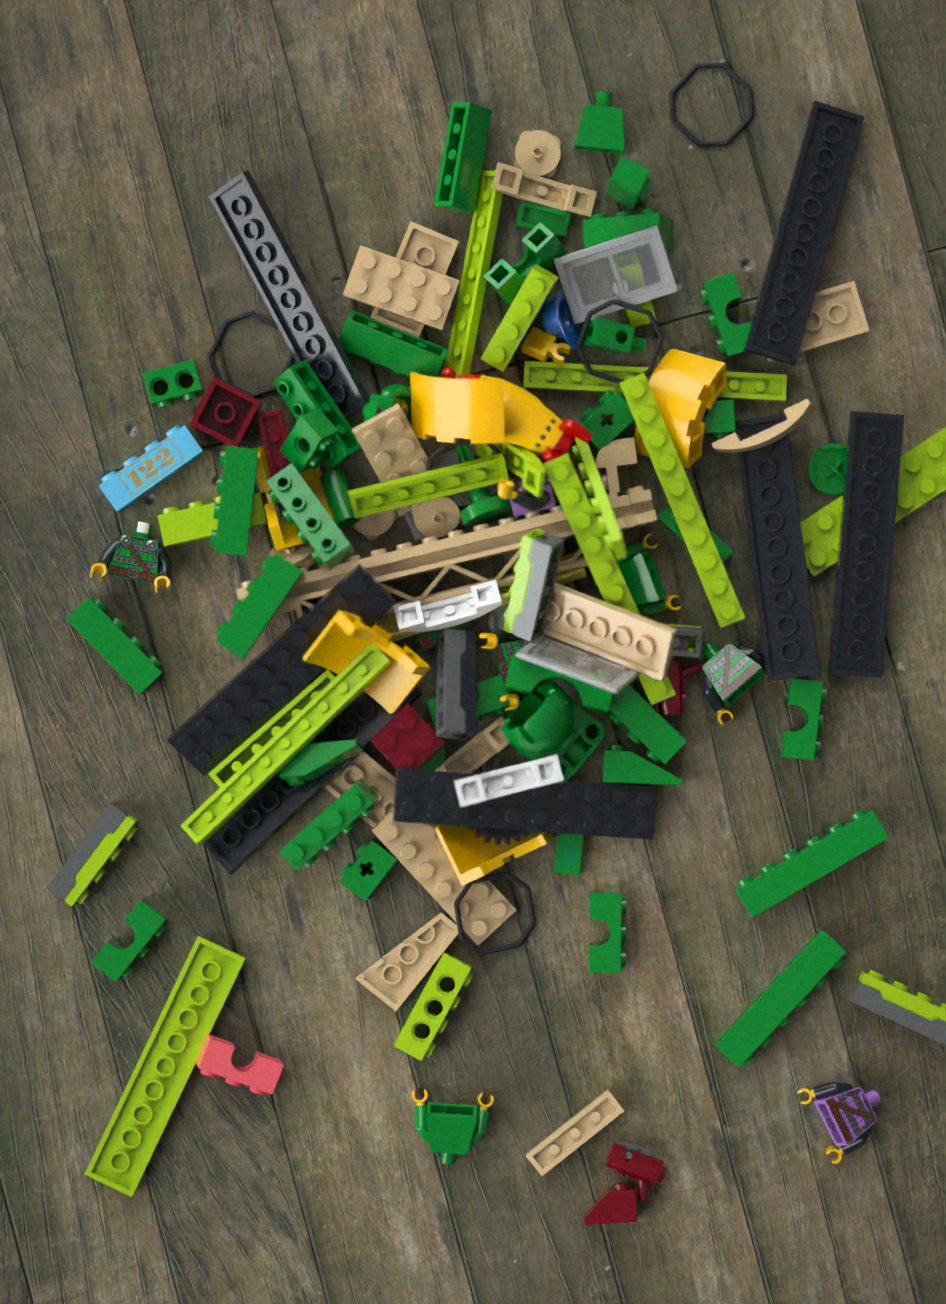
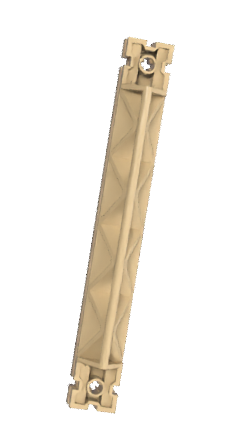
[236,486,657,618]

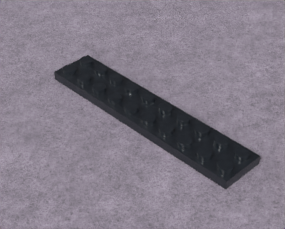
[743,101,864,366]
[208,170,370,419]
[828,411,904,678]
[735,414,821,682]
[167,564,396,776]
[203,687,423,875]
[393,768,657,840]

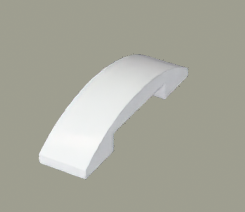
[394,580,502,632]
[454,755,564,807]

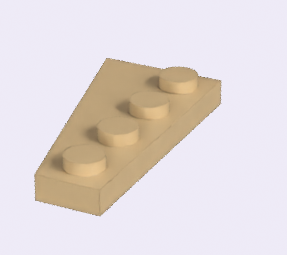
[355,912,458,1011]

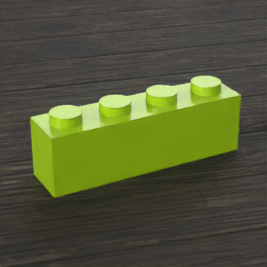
[481,264,559,372]
[157,490,268,547]

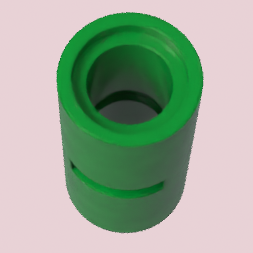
[320,469,361,528]

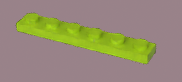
[572,437,627,560]
[348,453,509,518]

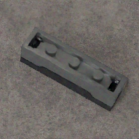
[436,628,479,740]

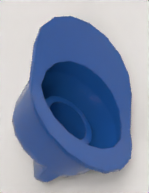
[539,290,580,351]

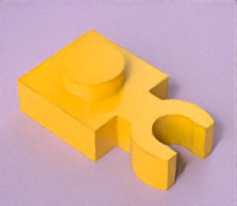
[521,327,571,366]

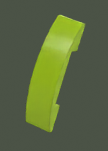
[475,443,545,497]

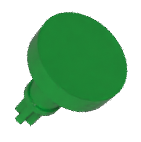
[455,444,513,529]

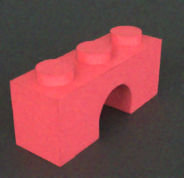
[196,1034,284,1095]

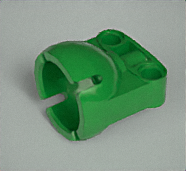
[501,680,605,783]

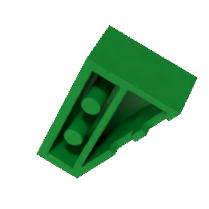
[583,209,674,253]

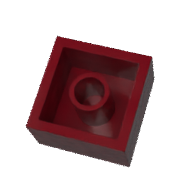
[190,378,263,447]
[370,704,445,770]

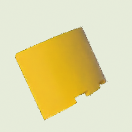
[635,349,727,469]
[410,372,505,443]
[256,446,334,551]
[303,611,430,714]
[435,825,555,885]

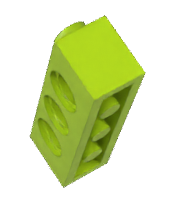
[394,951,473,1061]

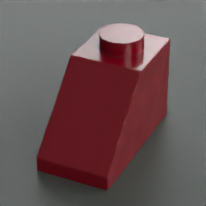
[583,1183,637,1225]

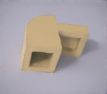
[595,437,637,494]

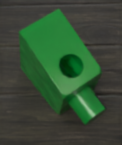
[574,91,625,155]
[582,317,646,355]

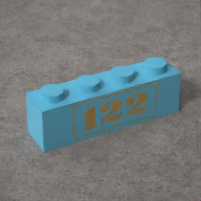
[99,425,205,513]

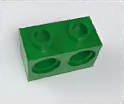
[143,359,204,409]

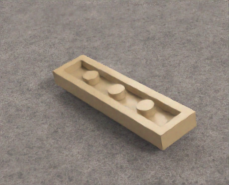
[525,1089,624,1176]

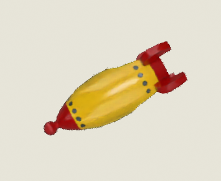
[441,367,593,464]

